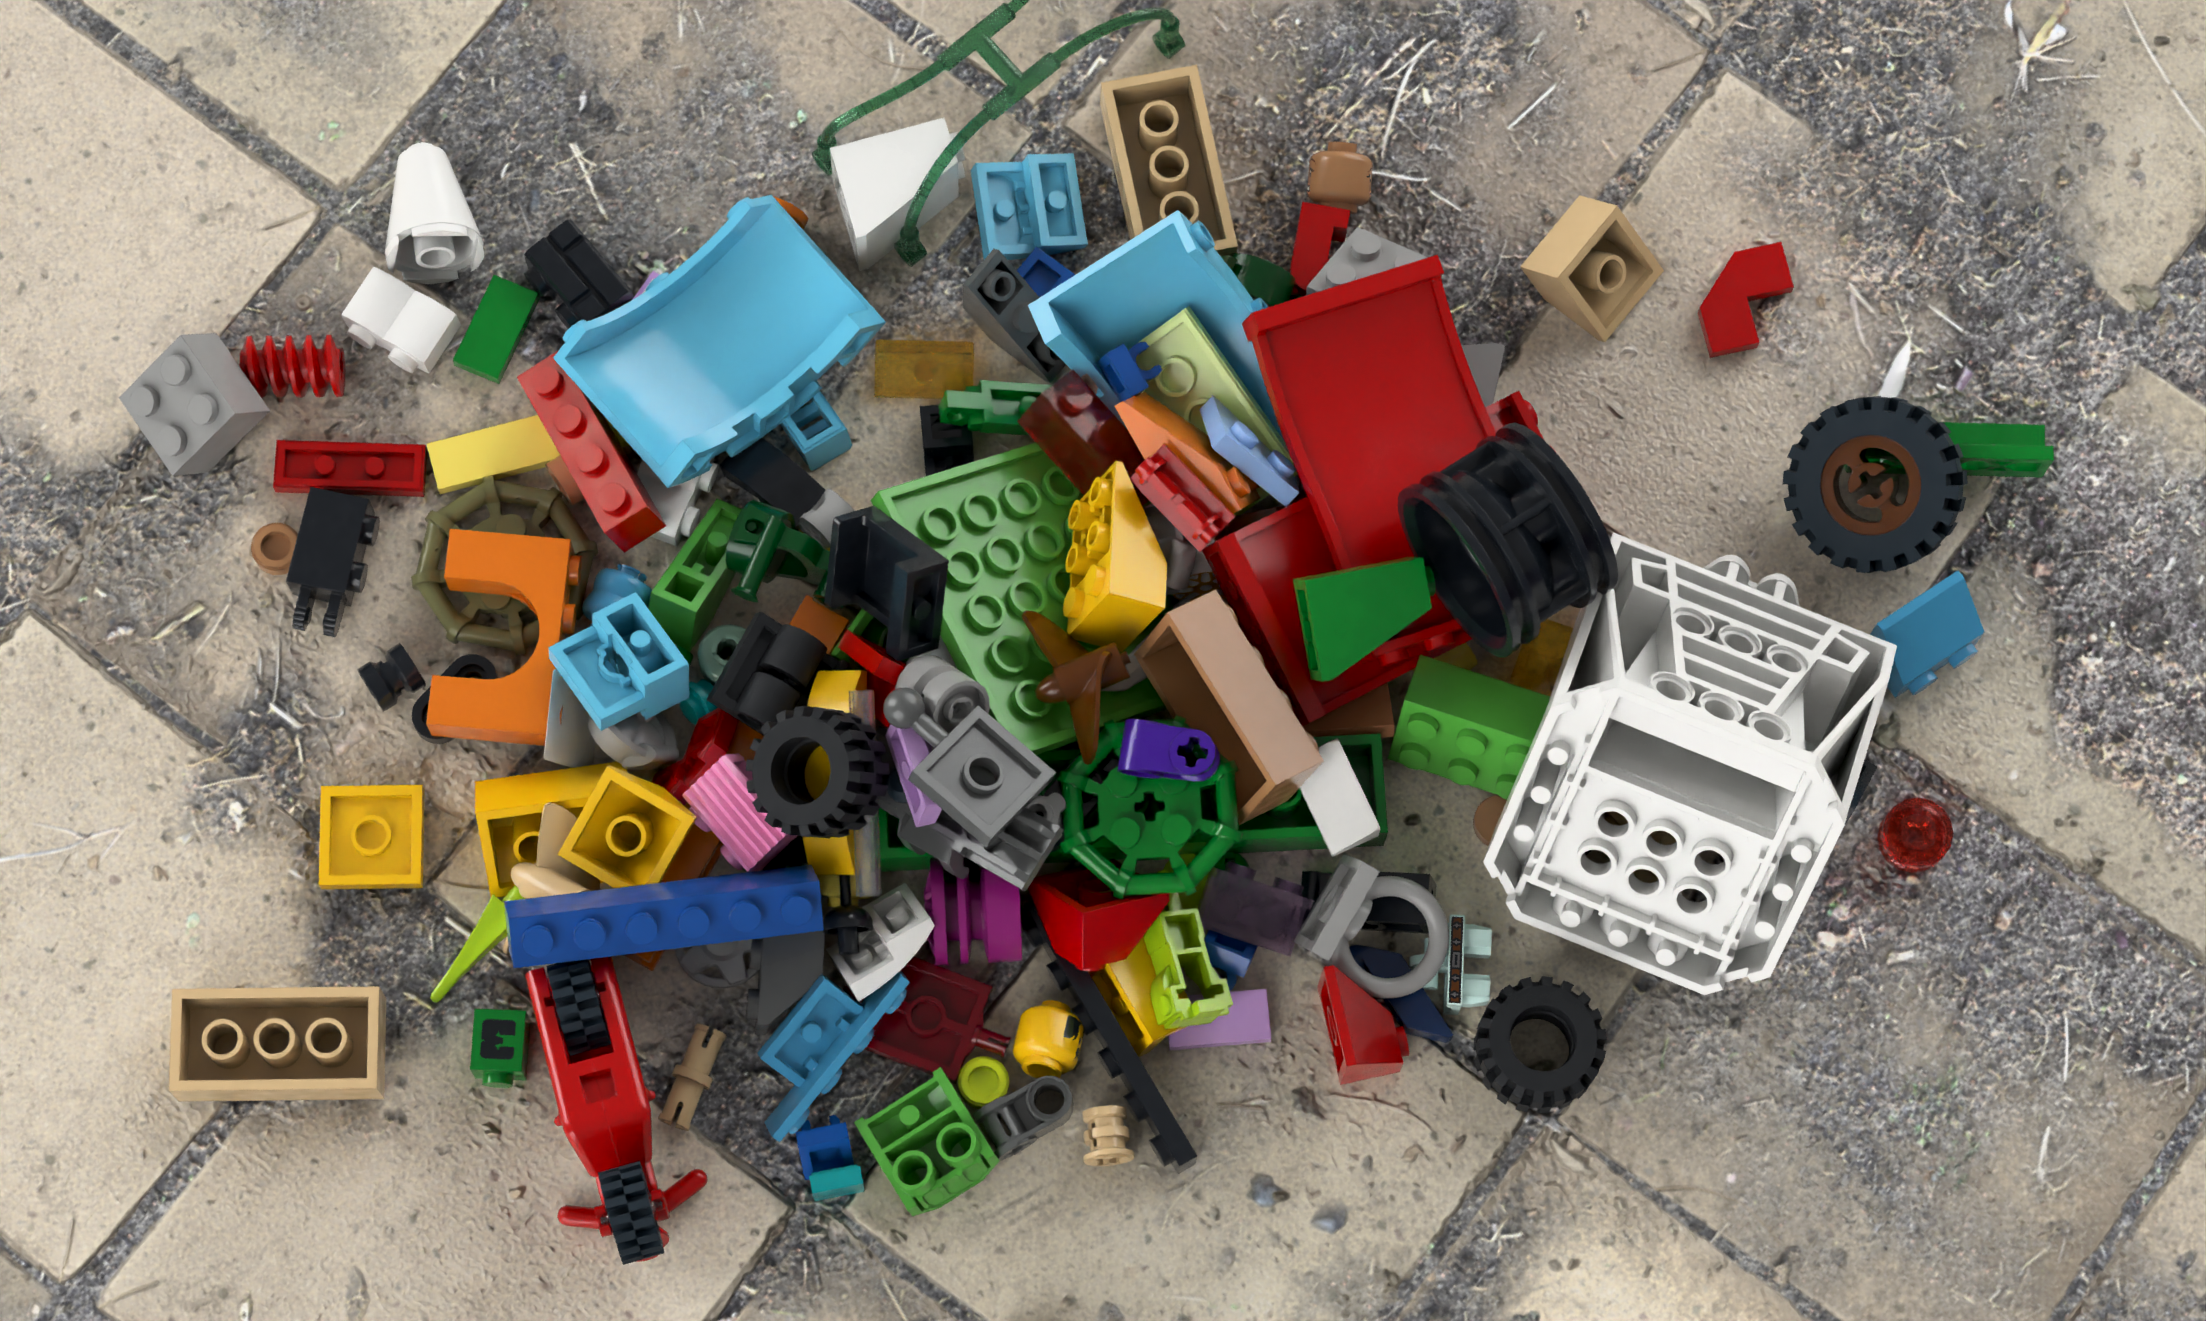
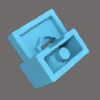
[548,592,689,731]

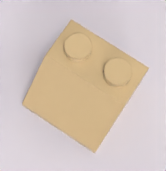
[1520,195,1664,342]

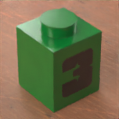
[470,1008,531,1088]

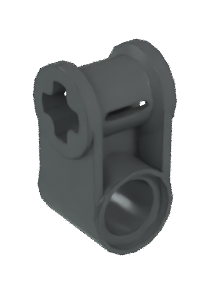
[973,1075,1074,1161]

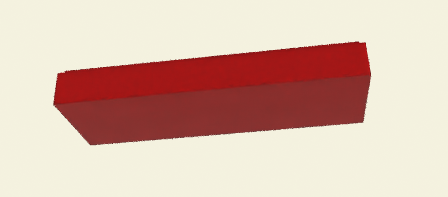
[273,440,427,497]

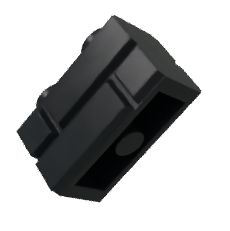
[524,219,633,329]

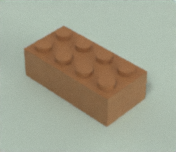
[1134,589,1324,825]

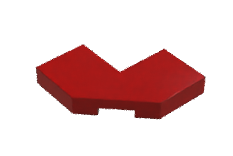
[1698,242,1794,358]
[652,708,739,806]

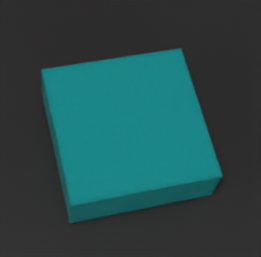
[809,1164,865,1201]

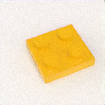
[319,785,425,889]

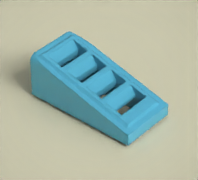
[780,391,852,471]

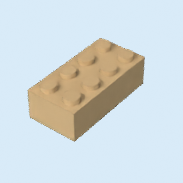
[1100,65,1238,256]
[169,986,387,1102]

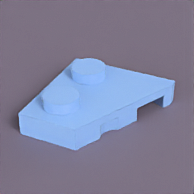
[1199,395,1300,507]

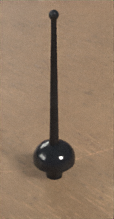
[822,875,873,955]

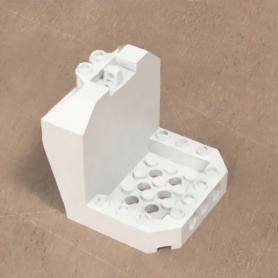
[1483,532,1897,995]

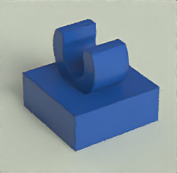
[1096,342,1162,402]
[1204,926,1258,991]
[795,1115,854,1180]

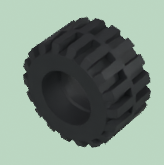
[746,706,889,838]
[1473,976,1607,1113]

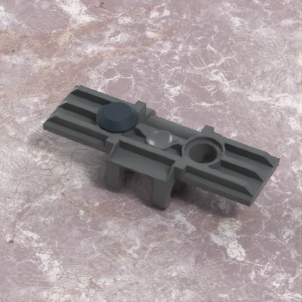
[872,726,1064,891]

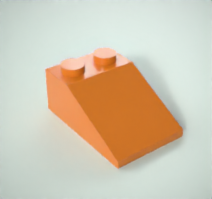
[1114,392,1261,514]

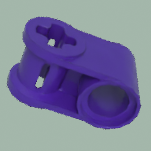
[1117,719,1220,782]

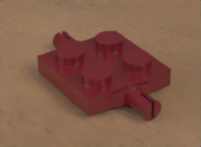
[843,957,1011,1084]

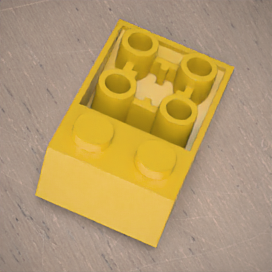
[1063,461,1167,652]

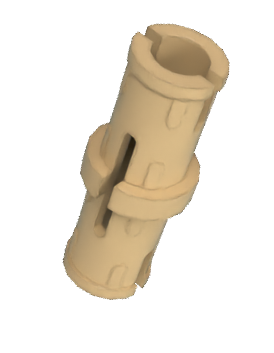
[658,1023,727,1131]

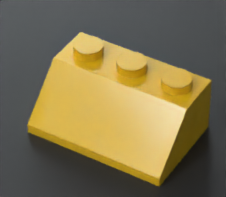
[475,762,628,897]

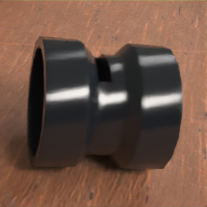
[357,643,426,712]

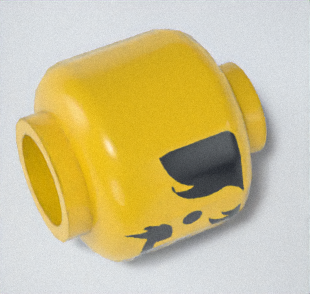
[1013,1000,1084,1078]

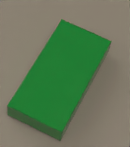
[453,275,540,384]

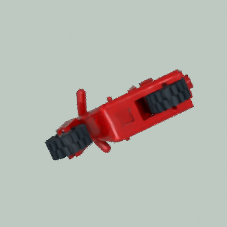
[525,956,708,1265]

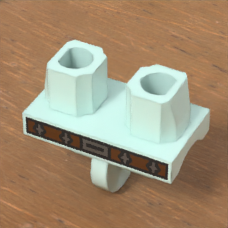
[1409,915,1492,1015]

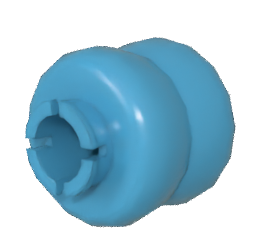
[582,564,652,627]

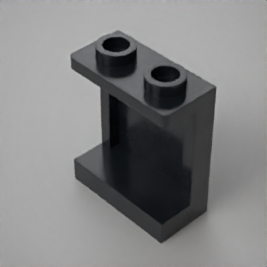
[825,506,949,661]

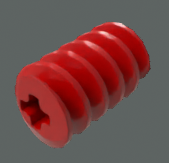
[239,335,346,398]

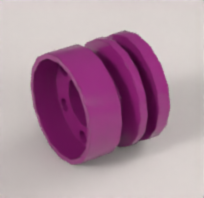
[924,858,1022,966]

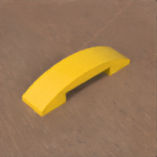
[803,670,867,875]

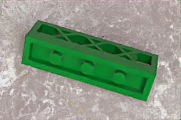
[1845,422,2054,478]

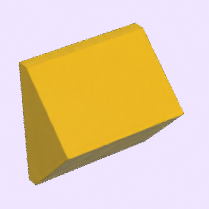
[557,765,697,888]

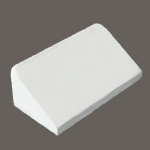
[1300,739,1380,857]

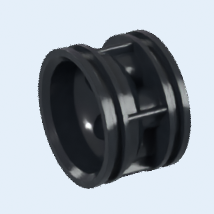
[1398,423,1618,657]

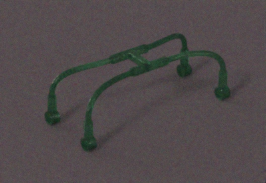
[812,0,1185,267]

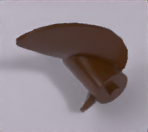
[1022,610,1131,765]

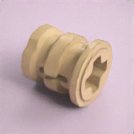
[1082,1105,1135,1166]

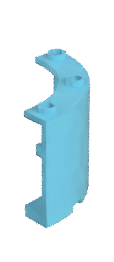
[553,195,886,488]
[1028,210,1285,465]

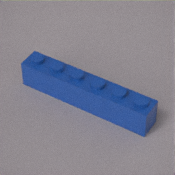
[504,865,824,968]

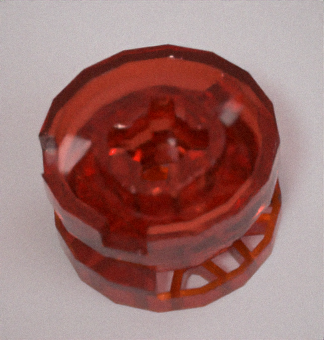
[1877,797,1954,873]

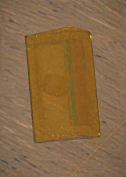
[874,339,974,399]

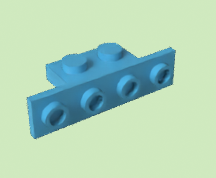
[757,970,910,1142]

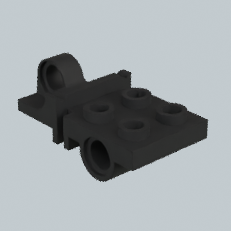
[706,612,859,736]

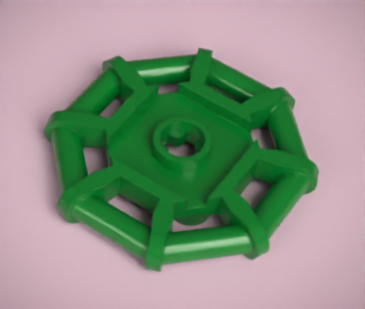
[1057,715,1243,899]

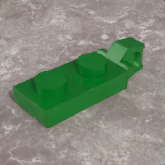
[938,380,1079,437]

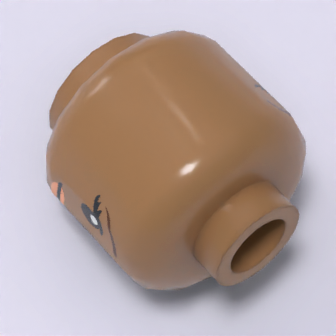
[1307,142,1373,214]

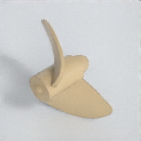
[503,802,600,955]

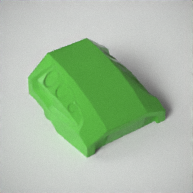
[854,1067,1000,1216]

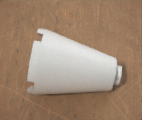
[385,142,484,284]

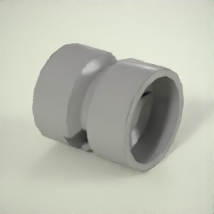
[895,655,990,733]

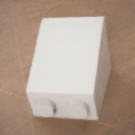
[830,118,965,271]

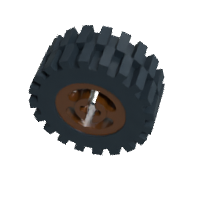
[1783,396,1968,573]

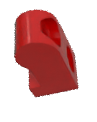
[1290,202,1351,296]

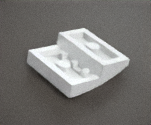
[826,883,935,1002]

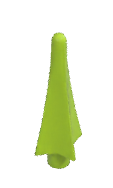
[430,885,525,1003]

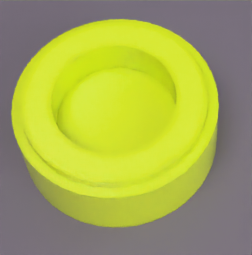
[958,1056,1009,1109]

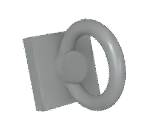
[1293,854,1449,999]

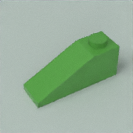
[648,499,742,652]

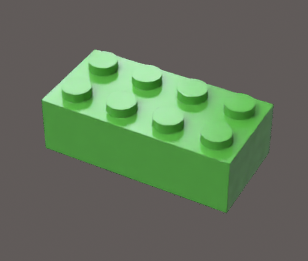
[1388,654,1550,800]

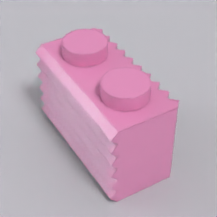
[682,753,797,872]

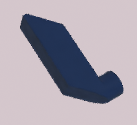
[1349,945,1453,1043]

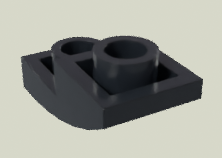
[719,438,826,532]

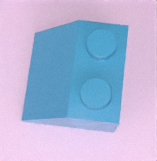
[1870,570,1984,698]

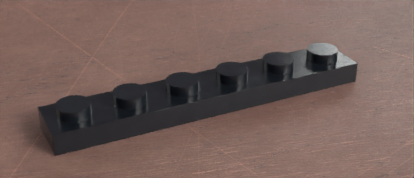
[1021,899,1197,1174]

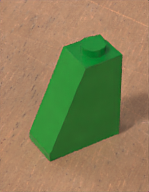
[1293,557,1436,682]

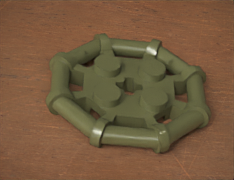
[411,476,598,656]

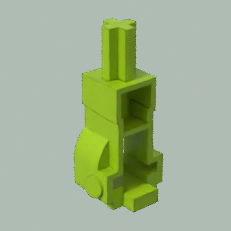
[1143,870,1233,1029]

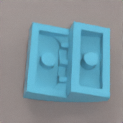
[970,153,1088,260]

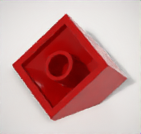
[1028,859,1170,972]
[1317,965,1409,1085]

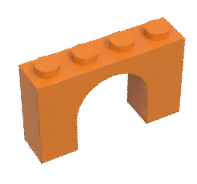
[426,529,582,746]

